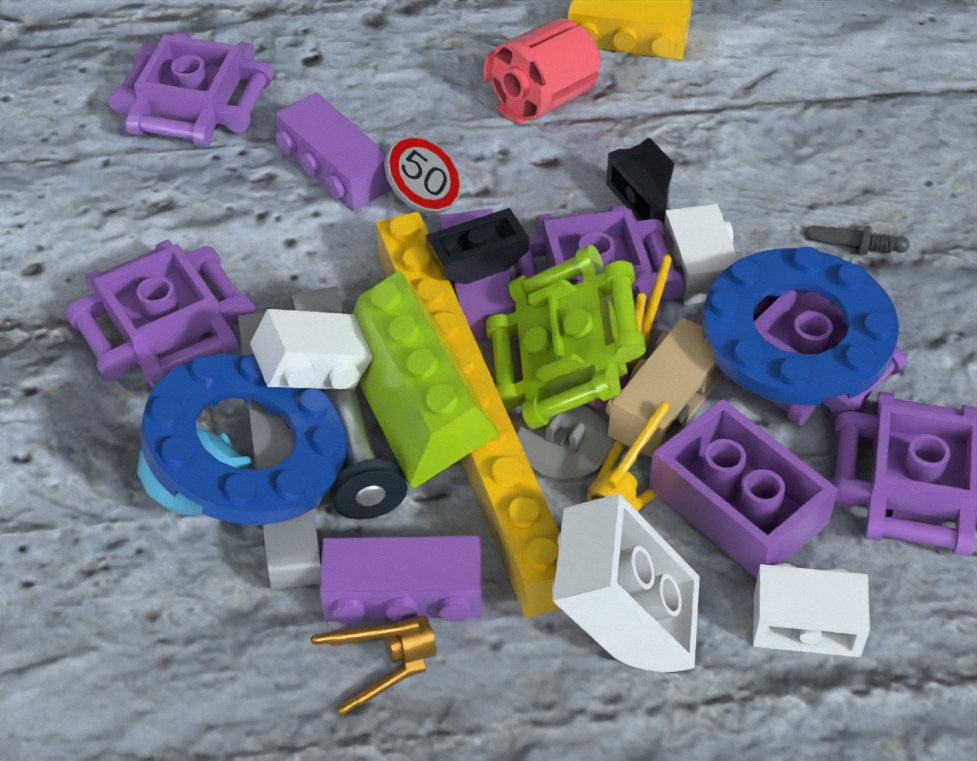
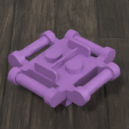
[108,32,274,146]
[516,204,686,323]
[65,239,255,388]
[720,289,907,425]
[830,391,977,557]

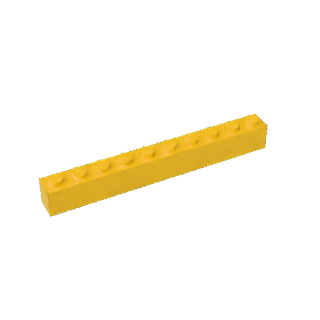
[376,211,561,619]

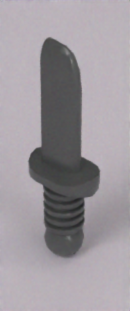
[806,225,910,255]

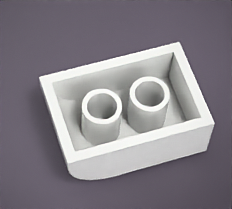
[552,493,700,672]

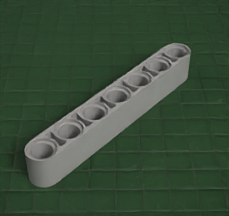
[238,309,321,591]

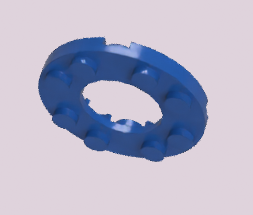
[702,247,899,406]
[140,354,346,525]

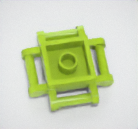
[486,245,646,429]

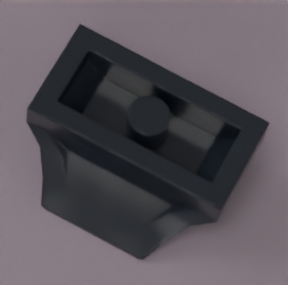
[606,138,675,224]
[425,208,529,284]

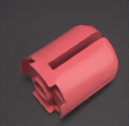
[483,18,601,124]

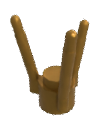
[310,615,436,715]

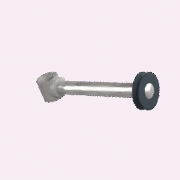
[291,286,408,520]

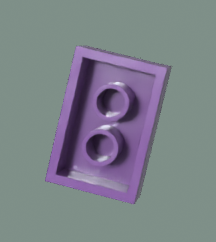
[649,399,838,579]

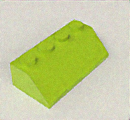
[353,270,499,489]

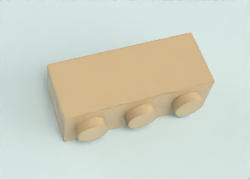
[606,317,722,458]

